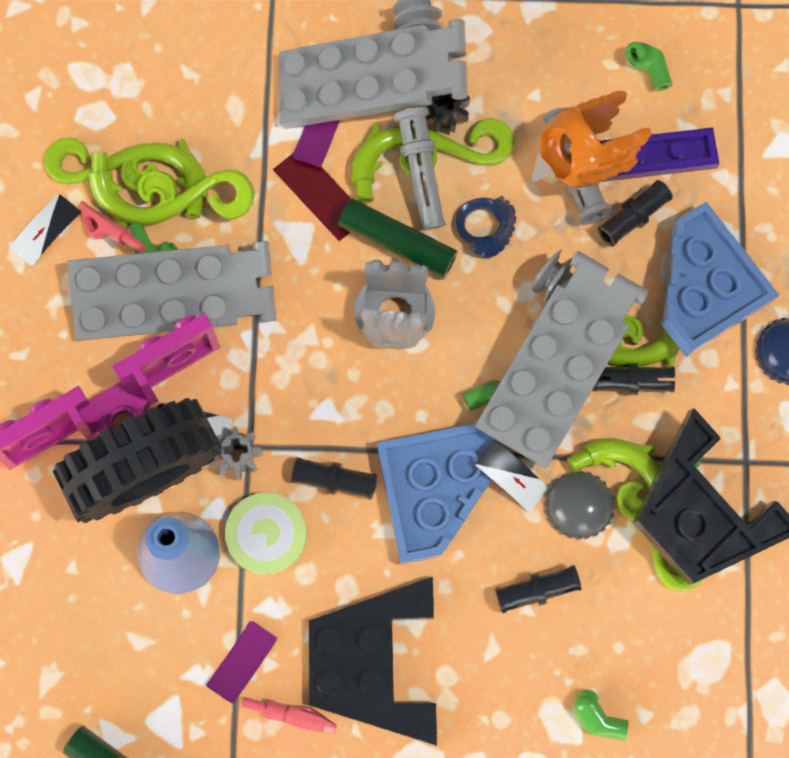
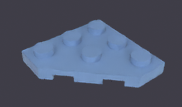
[662,202,779,357]
[377,423,503,565]

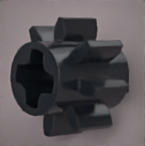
[426,94,470,133]

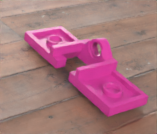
[0,313,221,470]

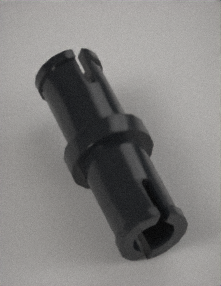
[597,180,673,247]
[593,363,675,395]
[291,457,377,500]
[495,565,582,614]

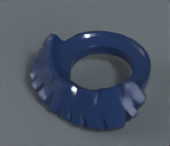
[456,195,517,259]

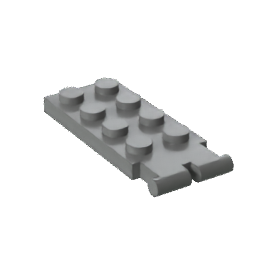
[279,19,468,129]
[67,241,277,341]
[475,251,650,469]

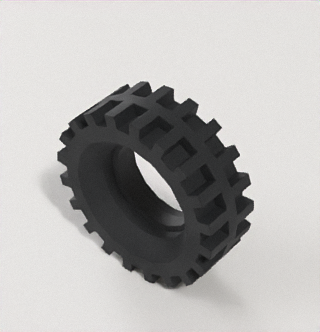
[52,398,223,523]

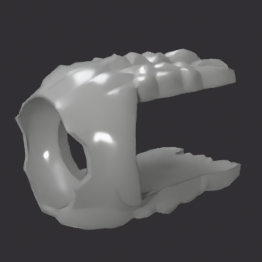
[354,258,435,349]

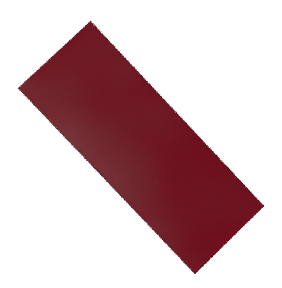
[273,152,351,242]

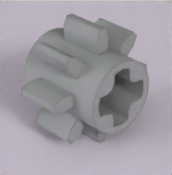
[214,427,263,481]

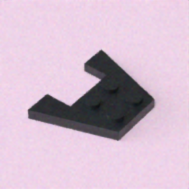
[633,408,789,585]
[309,577,437,746]

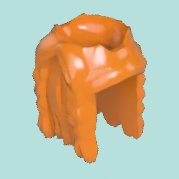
[540,90,652,188]

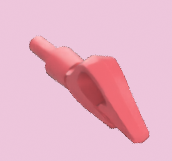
[80,201,146,253]
[242,697,337,733]

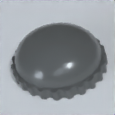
[544,470,615,540]

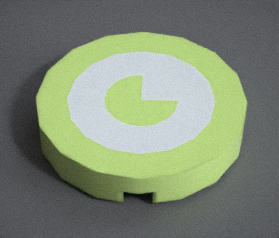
[225,493,307,575]

